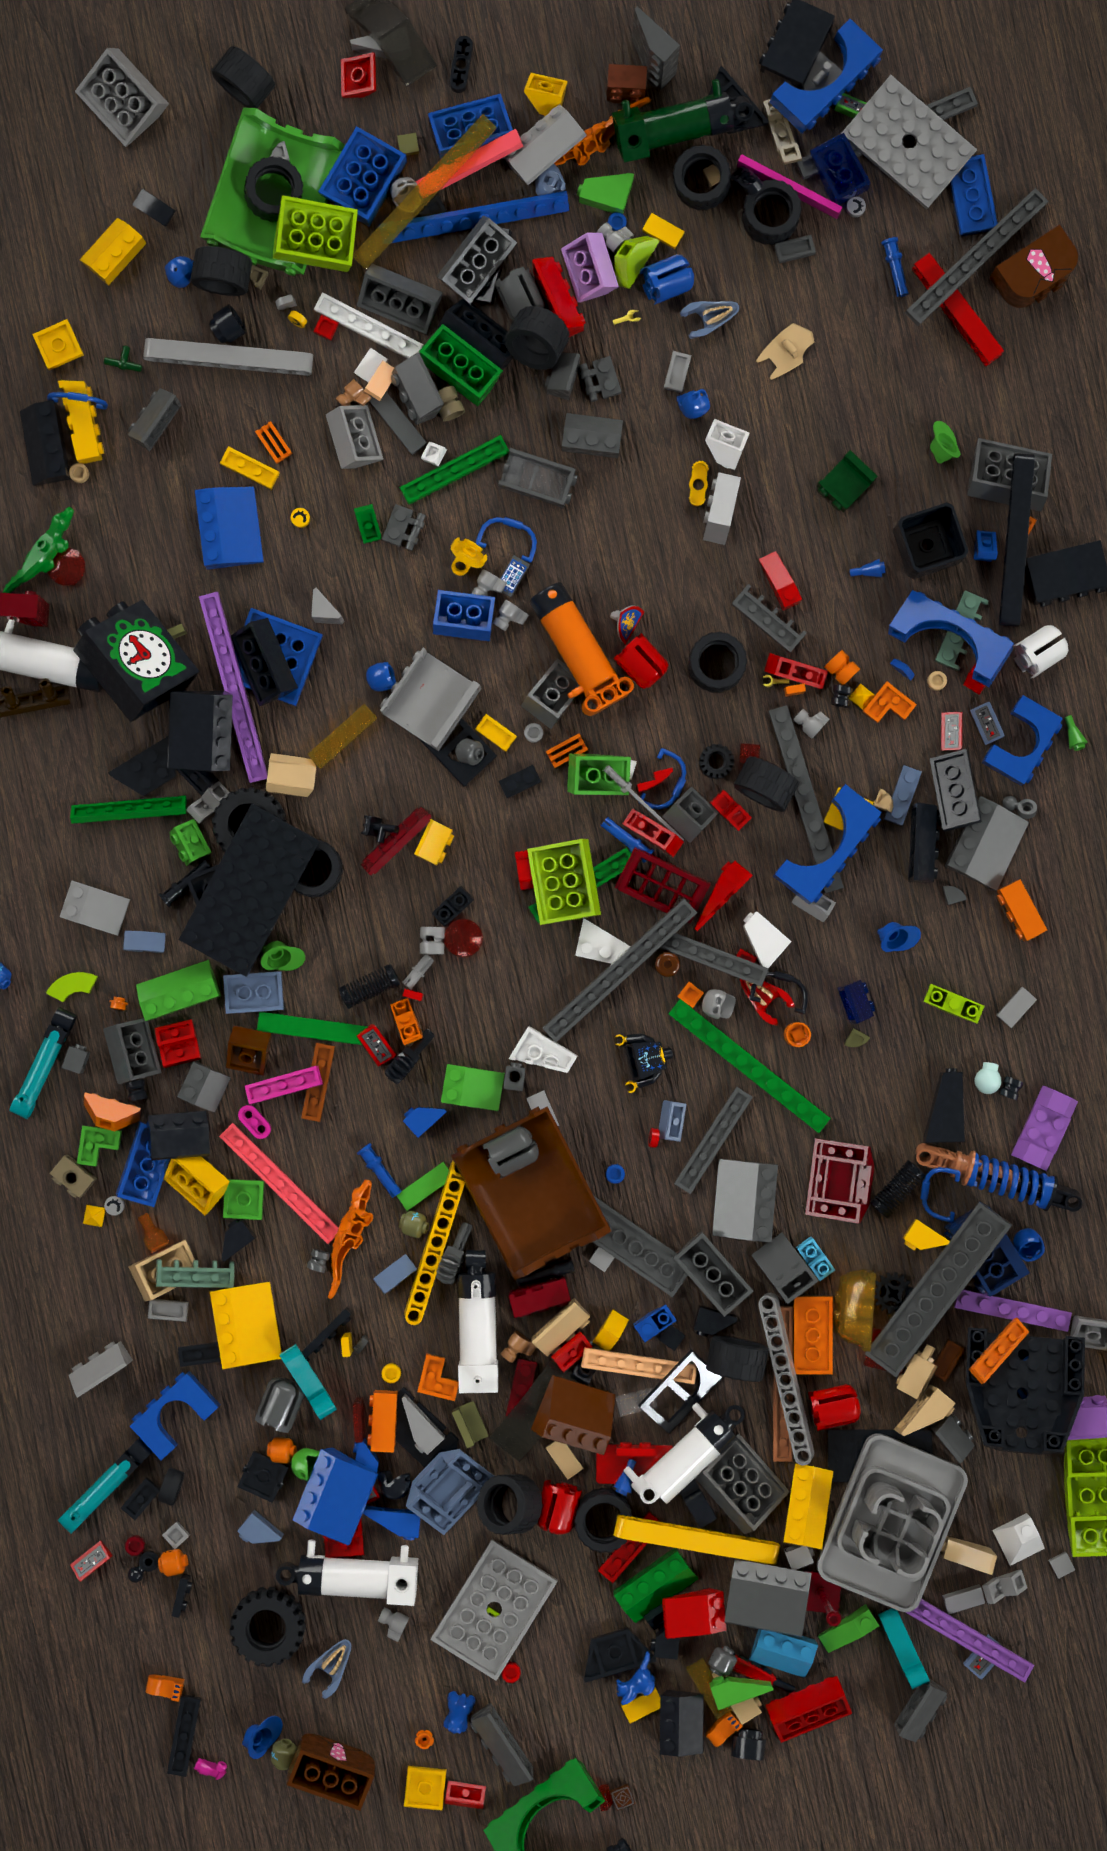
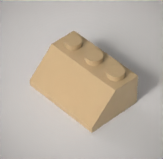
[532,1298,590,1357]

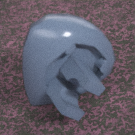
[535,164,566,196]

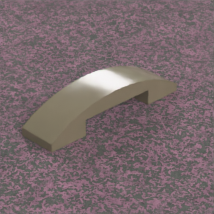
[763,99,802,165]

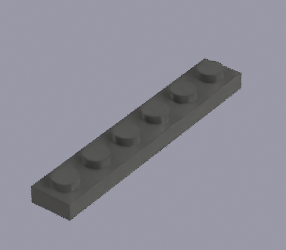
[660,933,769,987]
[674,1086,753,1194]

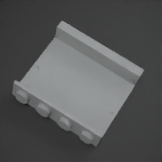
[380,647,481,751]

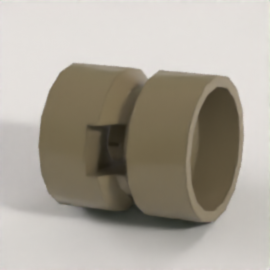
[438,386,465,422]

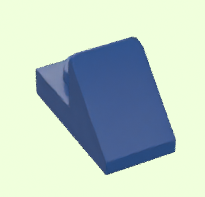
[973,530,998,562]

